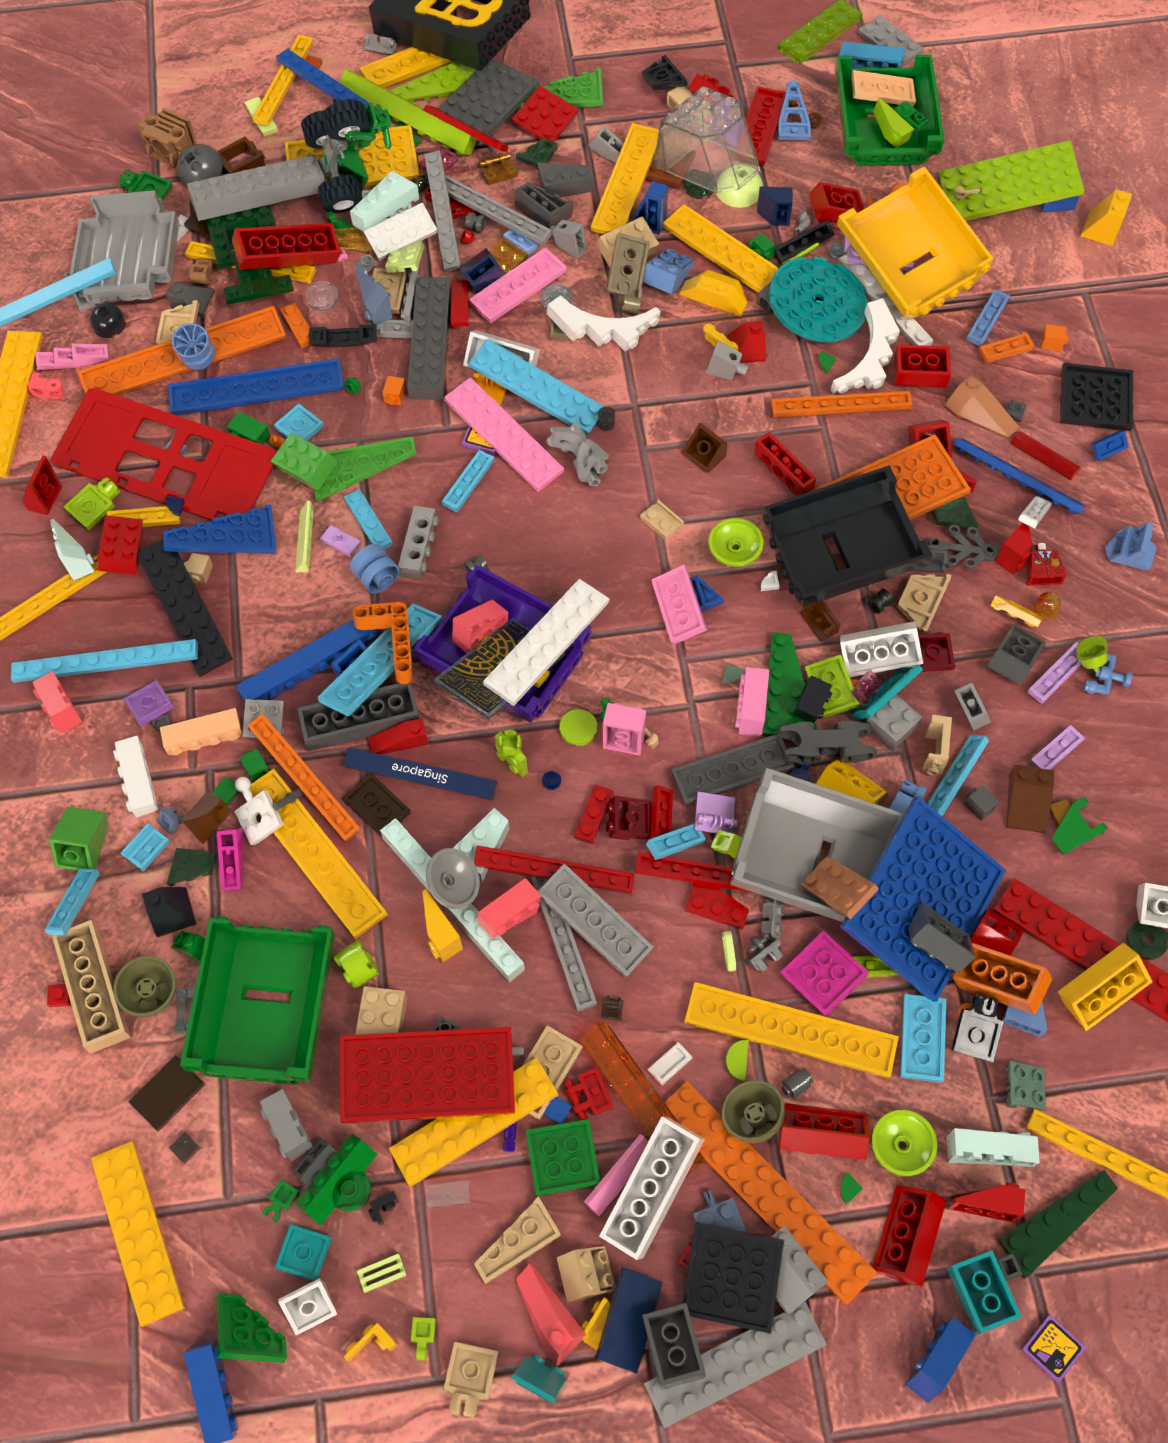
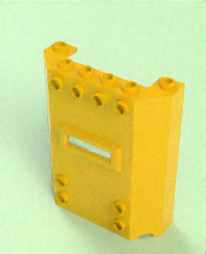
[837,166,994,318]

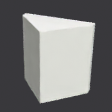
[278,1278,337,1335]

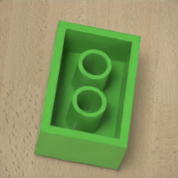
[271,433,338,491]

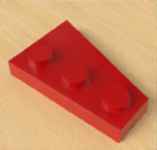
[685,883,749,930]

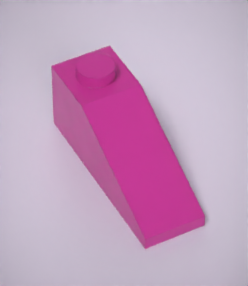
[217,827,244,891]

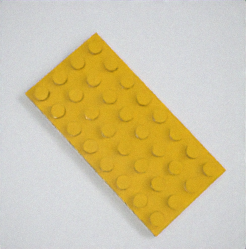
[284,125,420,187]

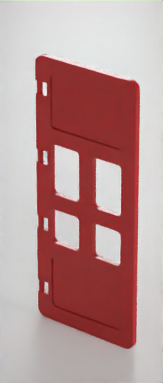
[51,388,277,521]

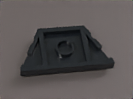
[642,55,688,90]

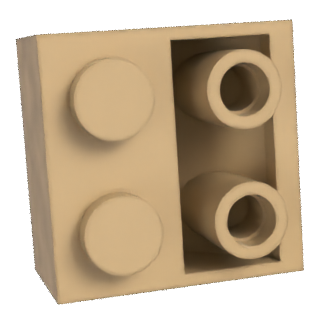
[556,1246,615,1303]

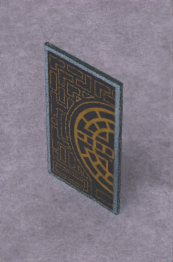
[434,618,566,720]

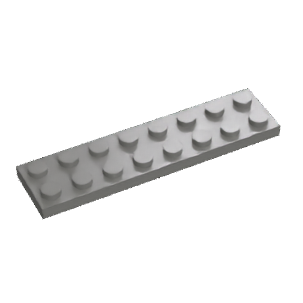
[644,1302,827,1428]

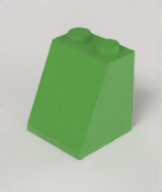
[49,807,108,871]

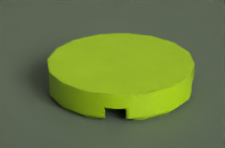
[559,709,598,746]

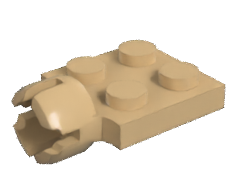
[443,1342,499,1418]

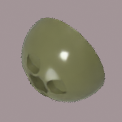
[113,956,176,1017]
[722,1080,785,1143]

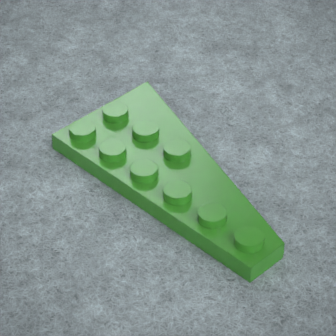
[516,67,603,110]
[314,436,416,502]

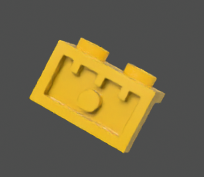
[581,1298,611,1351]

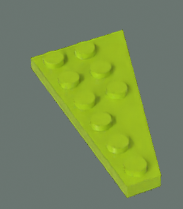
[389,62,476,103]

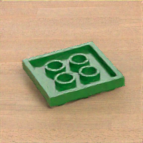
[526,1119,600,1197]

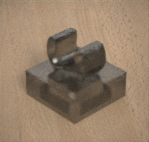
[601,995,624,1021]
[169,1132,201,1164]

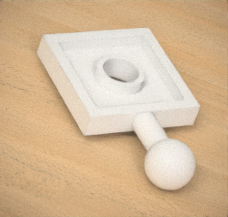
[234,777,284,845]

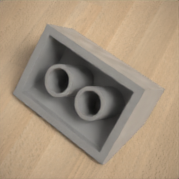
[771,1226,828,1315]

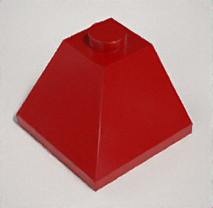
[727,321,766,363]

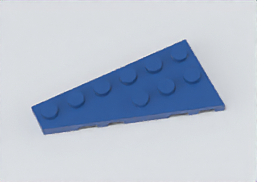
[163,504,276,554]

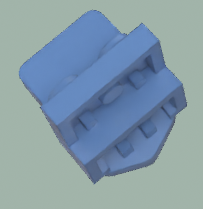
[1104,522,1156,570]

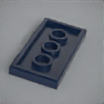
[595,1267,663,1374]

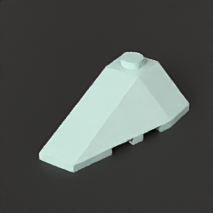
[50,519,95,580]

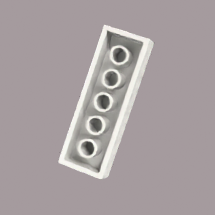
[599,1116,705,1260]

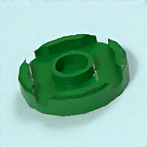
[332,1171,371,1212]

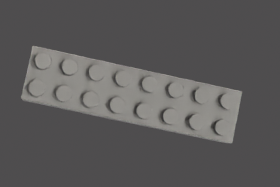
[187,155,325,221]

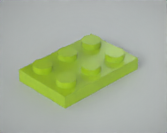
[805,654,860,719]

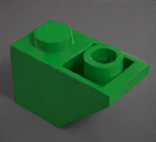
[894,101,929,130]
[171,931,205,964]

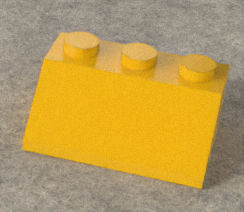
[816,758,887,805]

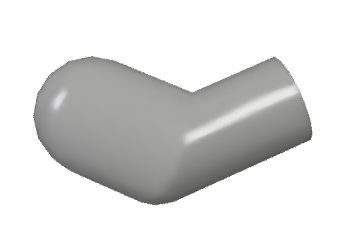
[795,211,810,235]

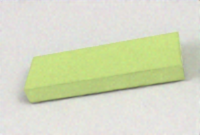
[245,97,278,137]

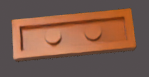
[280,302,310,348]
[979,333,1034,363]

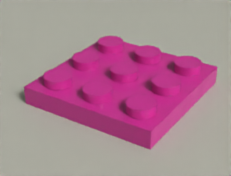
[780,930,869,1017]

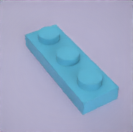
[646,823,706,860]

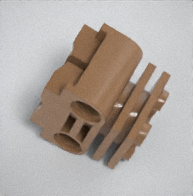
[138,107,197,168]

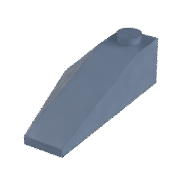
[355,262,392,325]

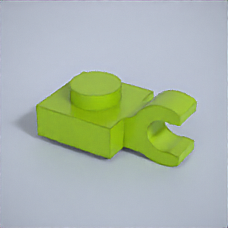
[411,1317,436,1361]

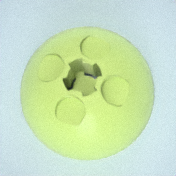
[715,164,763,208]

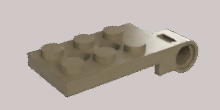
[606,233,650,315]

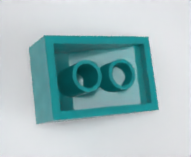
[511,1354,568,1406]

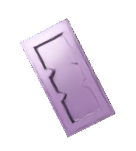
[320,525,361,558]

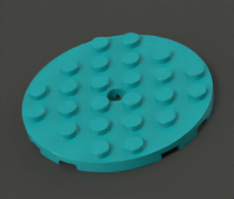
[769,257,869,342]

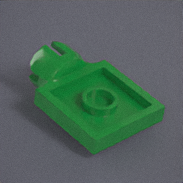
[119,170,173,201]

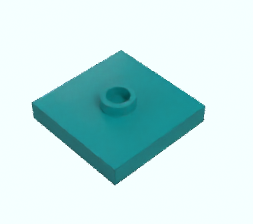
[274,1224,332,1281]

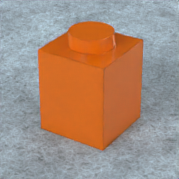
[1041,324,1069,351]
[382,376,406,406]

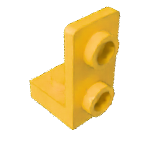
[344,1323,398,1362]

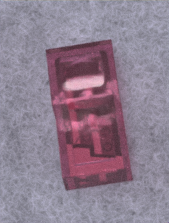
[851,669,882,707]

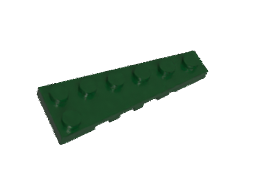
[998,1170,1118,1279]

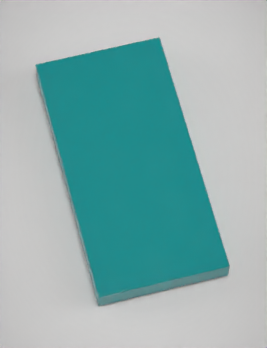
[849,664,923,721]

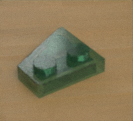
[516,138,558,167]
[931,497,978,529]
[167,848,217,887]

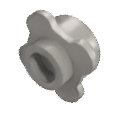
[358,255,378,272]

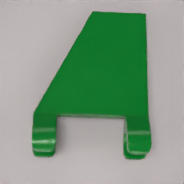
[1051,797,1108,855]

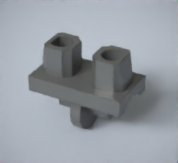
[744,936,784,973]

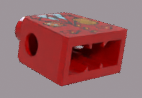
[1027,543,1067,586]

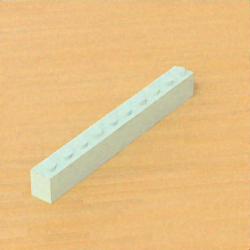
[380,818,525,983]

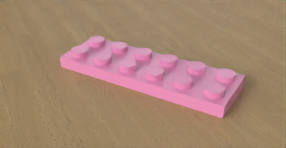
[469,248,567,324]

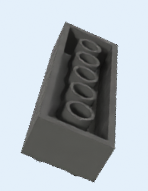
[297,682,420,751]

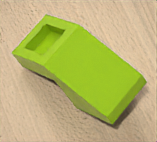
[711,830,741,859]

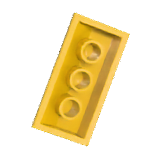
[1057,943,1152,1031]

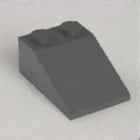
[987,624,1046,685]

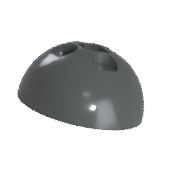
[177,144,223,188]

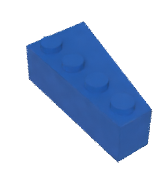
[184,1338,239,1443]

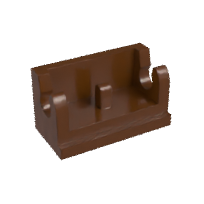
[800,601,840,642]

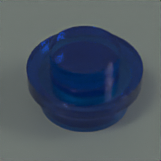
[542,771,561,790]

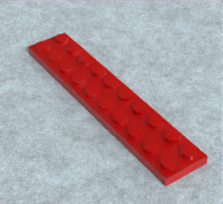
[993,878,1168,1022]

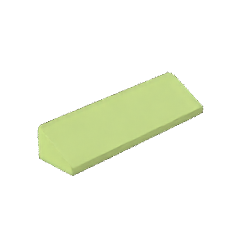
[295,501,314,572]

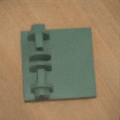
[1006,1061,1046,1111]

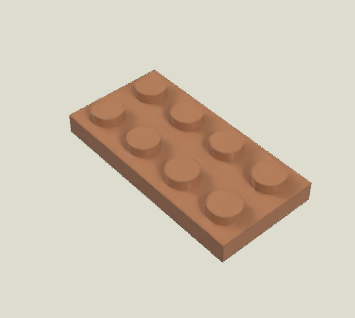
[800,856,879,919]

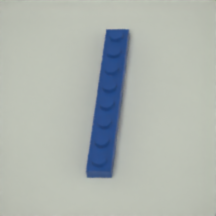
[276,49,369,106]
[954,437,1086,514]

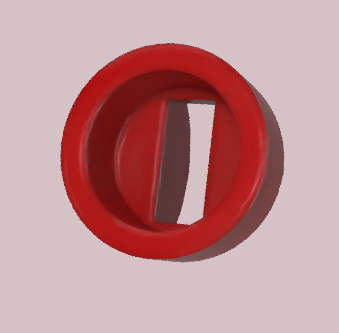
[461,229,474,244]

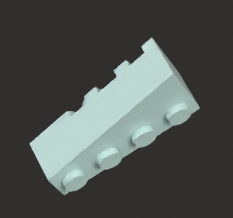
[946,1128,1040,1167]

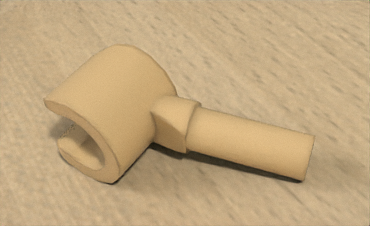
[955,186,980,200]
[645,728,659,748]

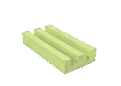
[357,1253,407,1293]

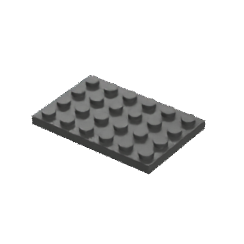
[438,59,539,143]

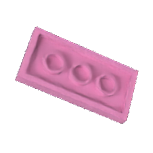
[651,565,707,645]

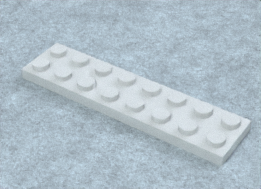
[483,579,609,706]

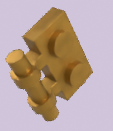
[479,153,518,185]

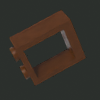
[218,136,265,175]

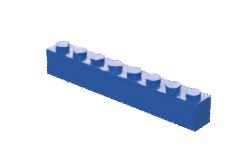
[236,620,380,703]

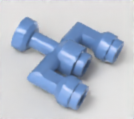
[1084,654,1133,696]

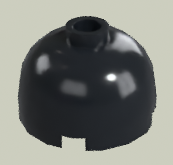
[90,303,126,338]

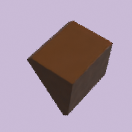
[682,423,727,472]

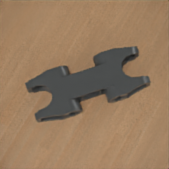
[778,721,877,764]

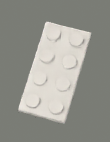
[364,203,438,261]

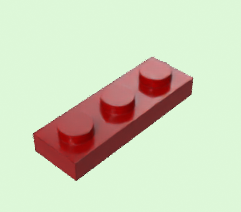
[574,784,613,845]
[650,785,673,839]

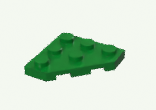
[216,1293,287,1363]

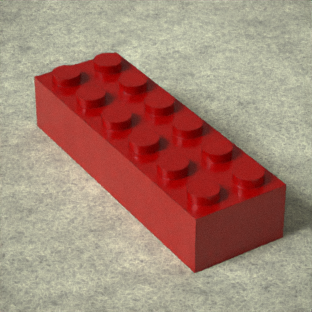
[232,223,341,270]

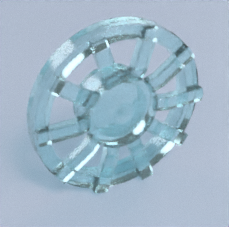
[541,284,572,309]

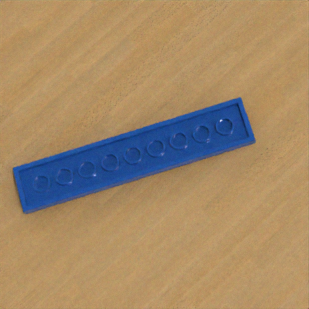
[168,358,344,416]

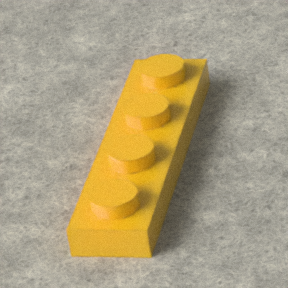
[107,505,180,527]

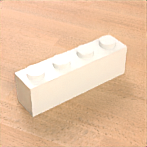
[113,736,159,817]

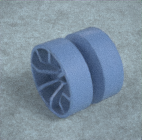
[172,323,216,370]
[350,544,400,594]

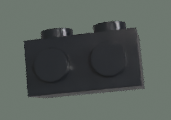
[793,675,832,723]

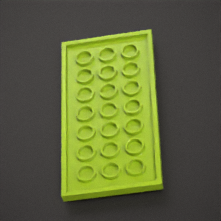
[939,140,1084,221]

